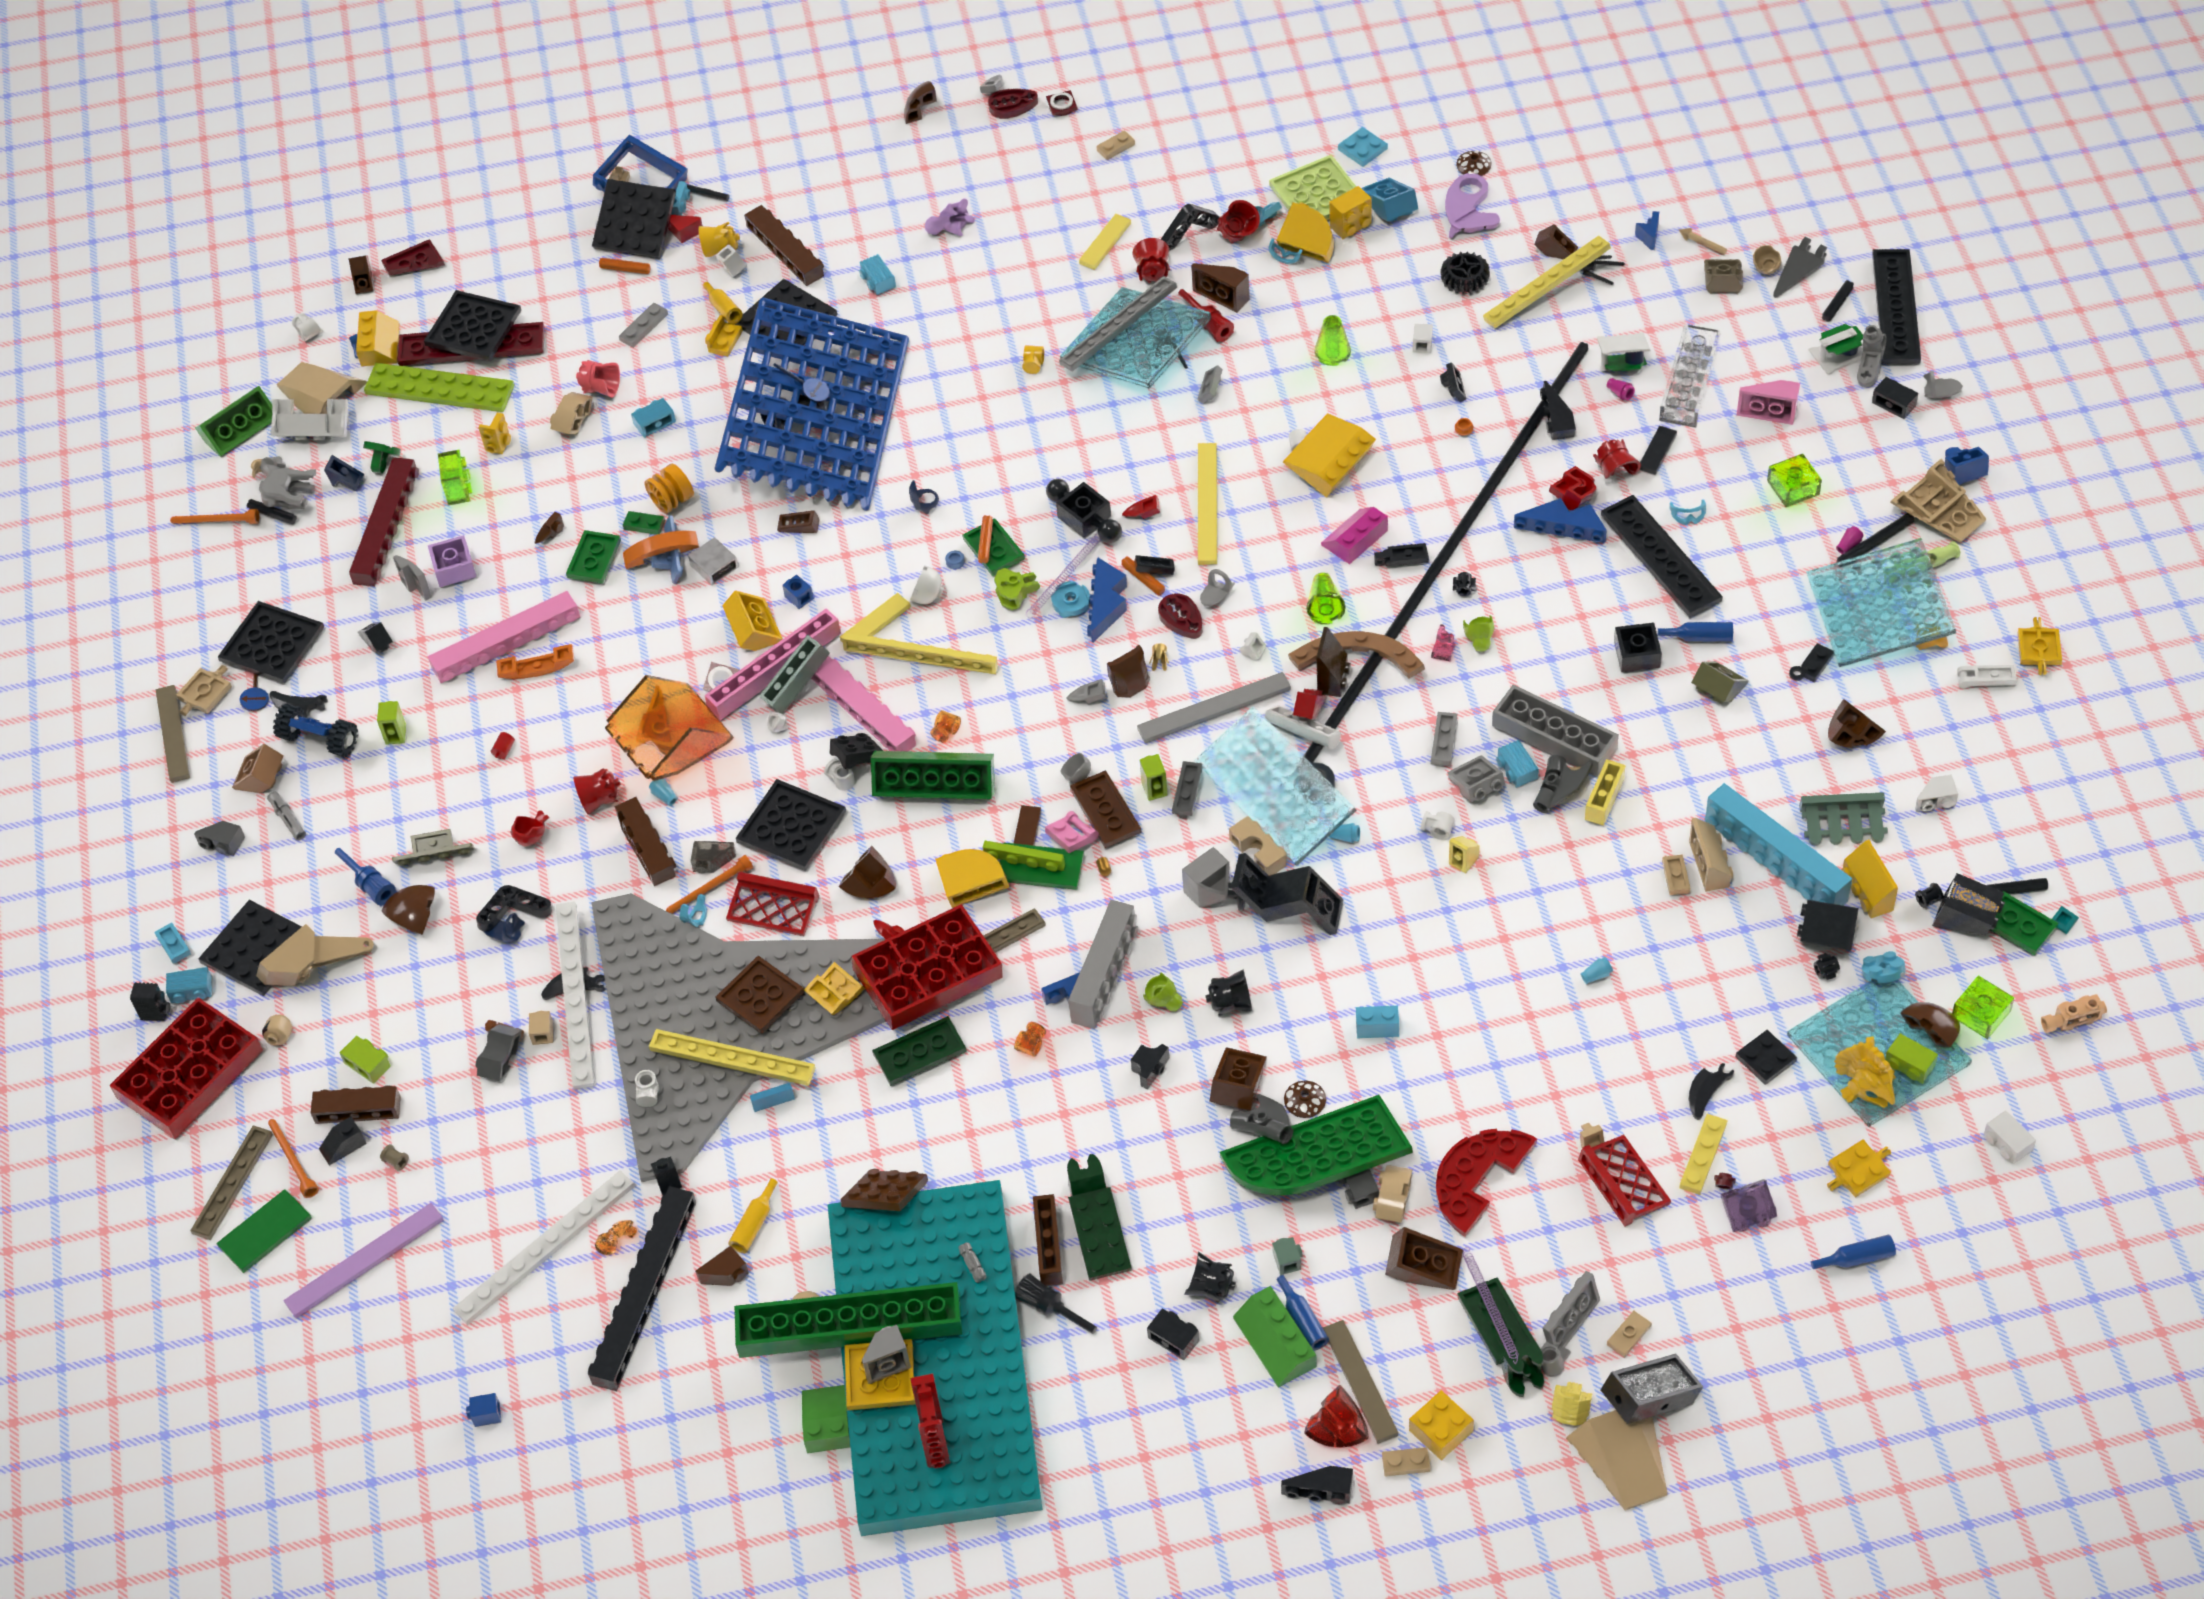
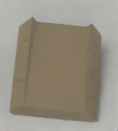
[1704,259,1743,294]

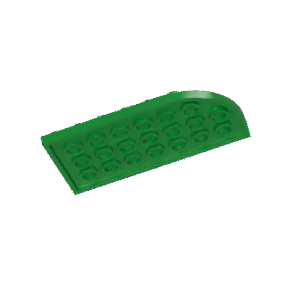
[1219,1094,1413,1195]

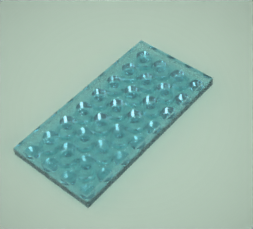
[1194,706,1357,866]

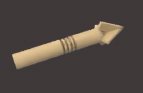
[1678,228,1727,255]

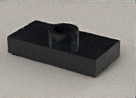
[1134,555,1175,575]

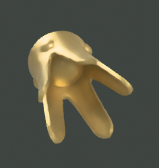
[1149,643,1169,671]

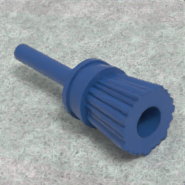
[334,847,397,907]

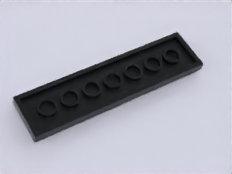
[1872,249,1921,364]
[1601,495,1723,618]

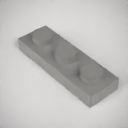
[618,302,668,348]
[1431,711,1458,766]

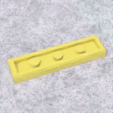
[1079,213,1131,270]
[839,592,911,643]

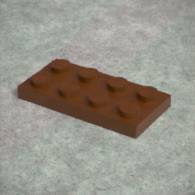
[1070,770,1142,848]

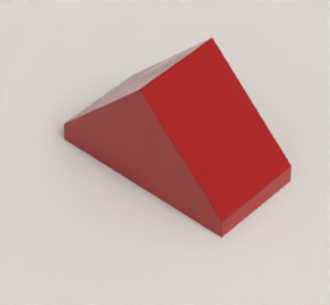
[668,215,703,243]

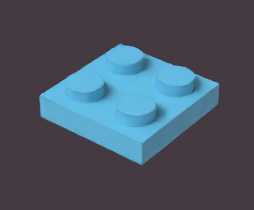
[1338,126,1388,167]

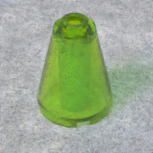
[1314,315,1351,366]
[1306,572,1346,625]

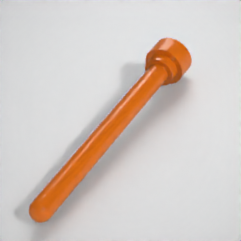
[170,509,260,524]
[666,855,754,914]
[268,1119,319,1198]

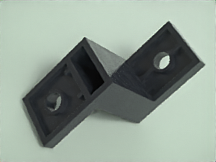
[1231,853,1344,935]

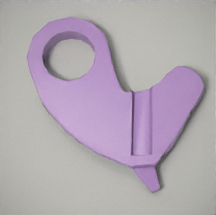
[1445,173,1500,239]

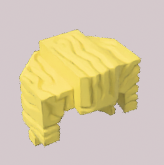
[1552,1382,1593,1426]

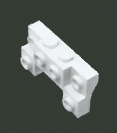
[271,399,349,440]

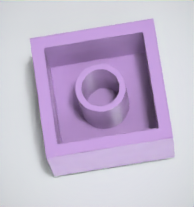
[427,535,477,587]

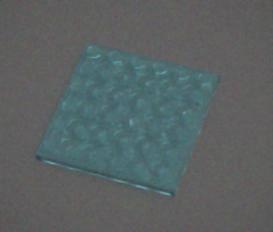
[1060,287,1212,389]
[1806,538,1956,667]
[1787,979,1972,1127]

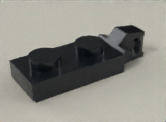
[1374,543,1429,566]

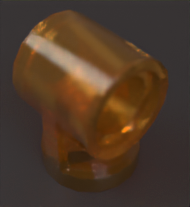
[930,710,961,743]
[1014,1021,1046,1057]

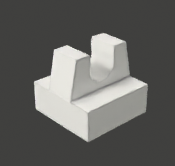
[1239,632,1266,660]

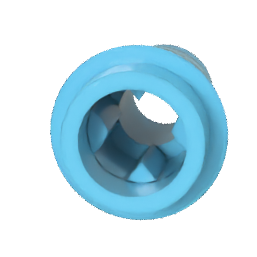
[649,777,678,806]
[1329,823,1360,843]
[1580,957,1613,984]

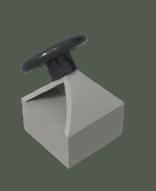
[1182,847,1245,912]

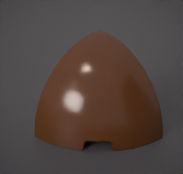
[904,80,937,124]
[1828,699,1886,748]
[838,845,896,899]
[381,885,435,935]
[1900,1002,1960,1048]

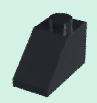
[357,622,393,653]
[319,1117,367,1166]

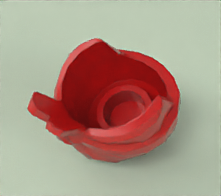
[510,810,550,847]

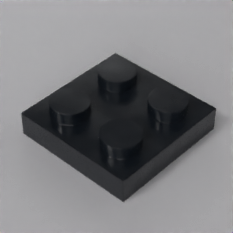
[1735,1029,1797,1085]

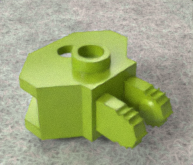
[994,568,1040,610]

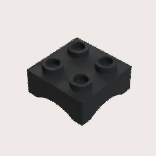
[829,733,883,769]

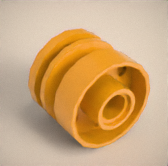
[644,463,694,514]

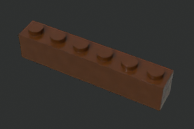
[744,204,824,286]

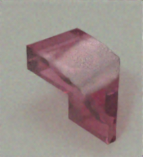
[1431,624,1455,662]

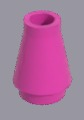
[1606,378,1635,400]
[1836,526,1864,554]

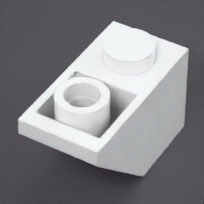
[1915,774,1959,812]

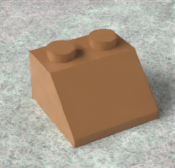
[232,744,284,793]

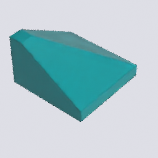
[2052,905,2079,934]

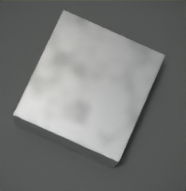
[688,537,739,586]

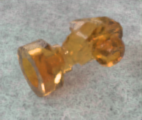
[595,1220,637,1255]

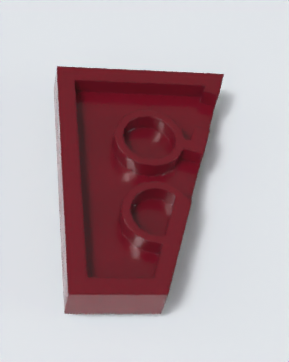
[381,239,445,276]

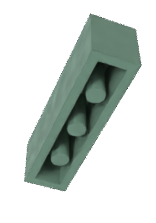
[759,635,831,714]

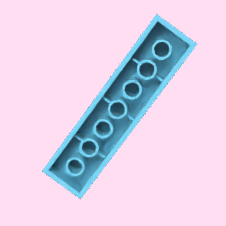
[1705,783,1852,906]

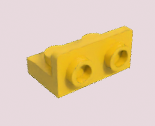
[705,315,743,357]

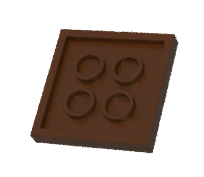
[715,956,804,1034]
[840,1168,928,1211]

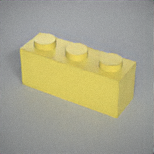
[1585,759,1626,826]

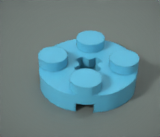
[1051,581,1090,618]
[1862,951,1906,983]

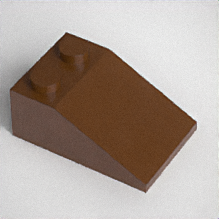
[1191,263,1250,313]
[1209,1047,1267,1111]
[1385,1227,1463,1290]

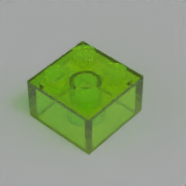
[437,449,473,506]
[1767,453,1822,507]
[1952,975,2015,1040]

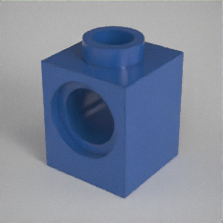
[782,574,814,609]

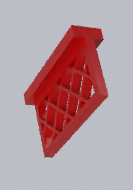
[726,872,820,936]
[1578,1134,1671,1227]

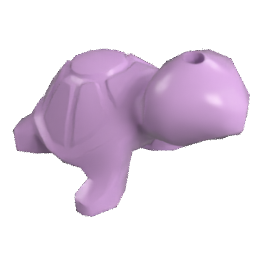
[924,198,975,236]

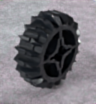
[1440,250,1490,295]

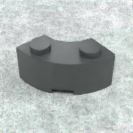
[475,1024,522,1082]

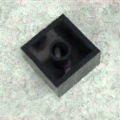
[1614,622,1662,673]

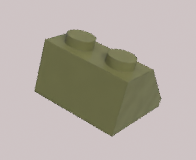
[1691,661,1749,704]

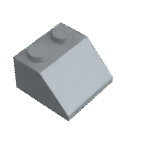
[862,1325,911,1384]

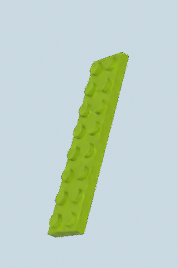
[364,363,515,412]

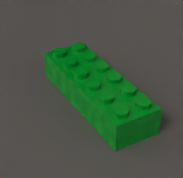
[871,751,995,799]

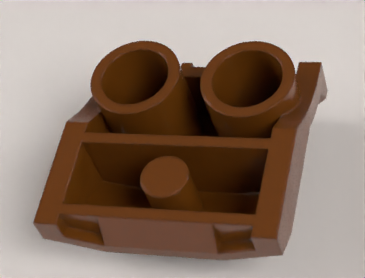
[1107,645,1150,698]

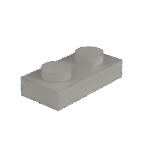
[1197,365,1223,404]

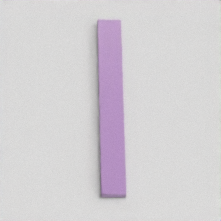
[283,1203,444,1319]

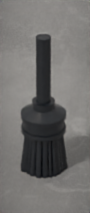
[1015,1273,1097,1334]

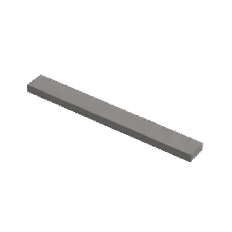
[1059,276,1177,372]
[1137,672,1291,743]

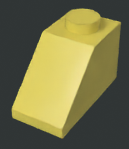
[1449,836,1480,874]

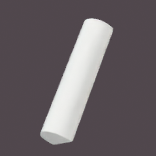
[1265,705,1341,749]

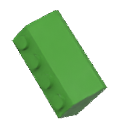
[195,386,272,457]
[1233,1285,1317,1388]

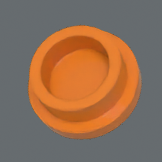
[1455,418,1474,436]

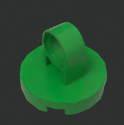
[363,441,401,474]

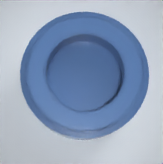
[945,550,965,570]

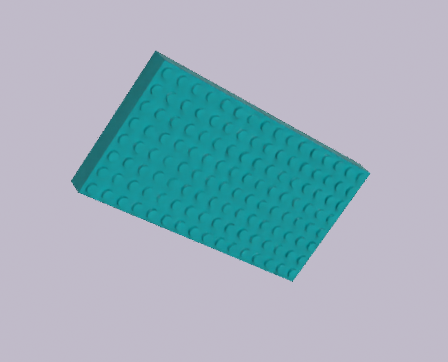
[827,1180,1043,1536]

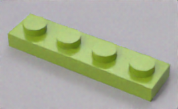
[982,840,1065,871]

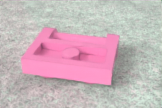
[1045,811,1099,853]

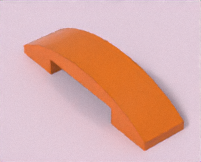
[623,530,699,569]
[496,644,574,679]

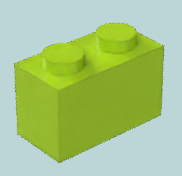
[377,701,406,745]
[1139,754,1168,801]
[1885,1033,1938,1084]
[339,1035,391,1084]

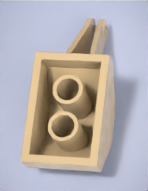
[256,924,374,986]

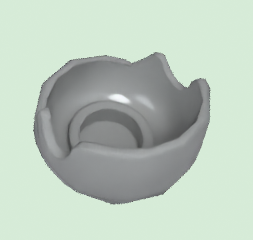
[1060,753,1091,783]

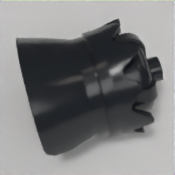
[1205,969,1253,1017]
[1184,1251,1236,1303]

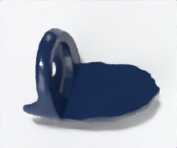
[909,480,939,515]
[483,913,525,943]

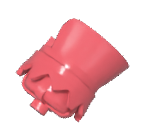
[576,360,620,398]

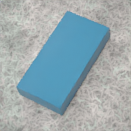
[750,1083,795,1112]

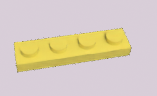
[1679,1113,1728,1195]

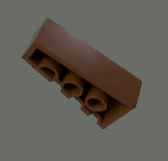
[614,796,677,887]

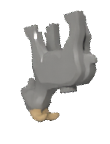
[250,456,317,510]

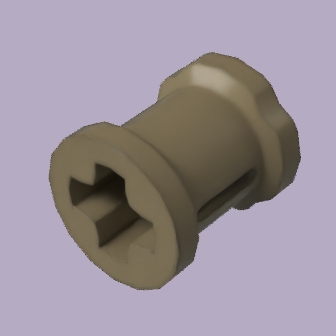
[380,1144,409,1171]

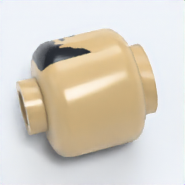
[262,1014,293,1045]

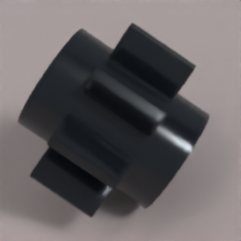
[1452,572,1476,596]
[1813,953,1840,980]

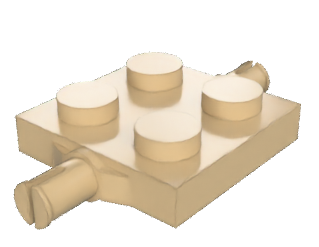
[176,664,232,716]

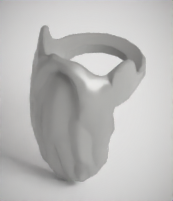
[1923,371,1963,398]
[1200,569,1235,606]

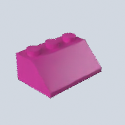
[1321,506,1388,565]

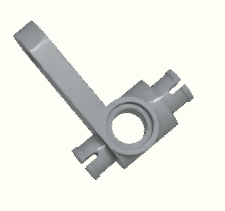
[1857,325,1886,387]

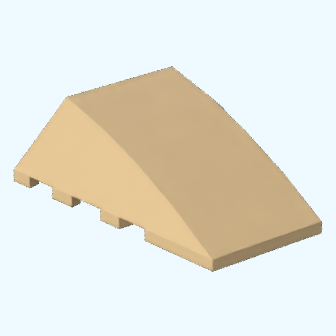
[276,362,367,414]
[1890,458,1987,543]
[1566,1410,1668,1511]

